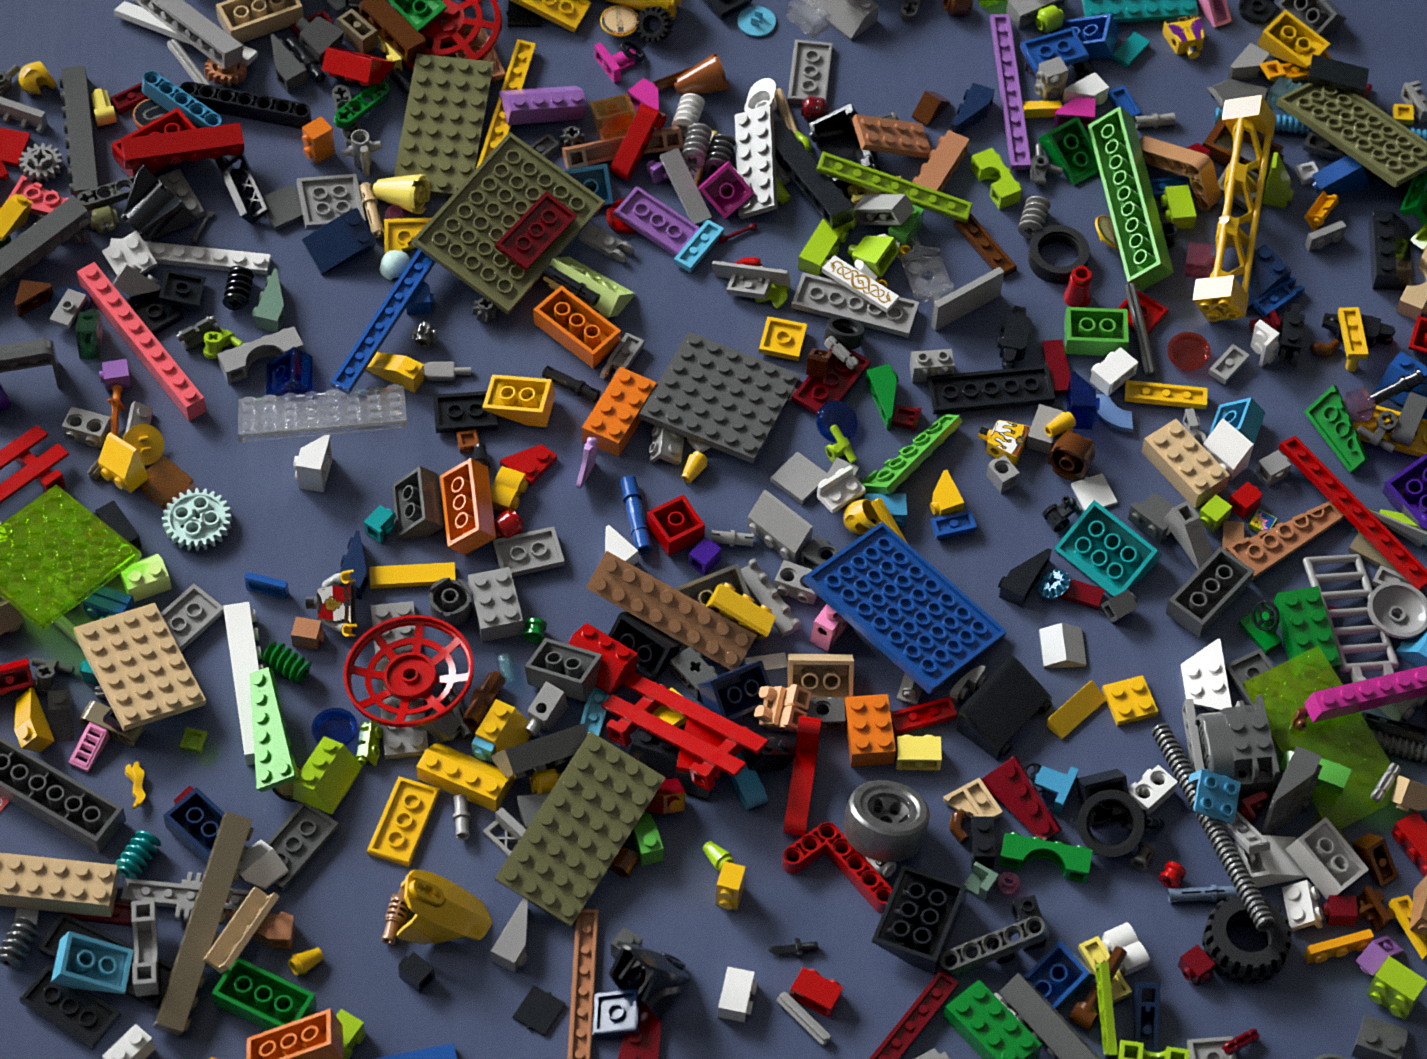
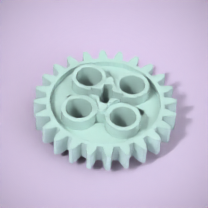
[162,488,232,551]

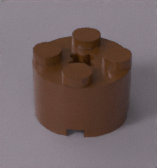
[1047,430,1095,480]

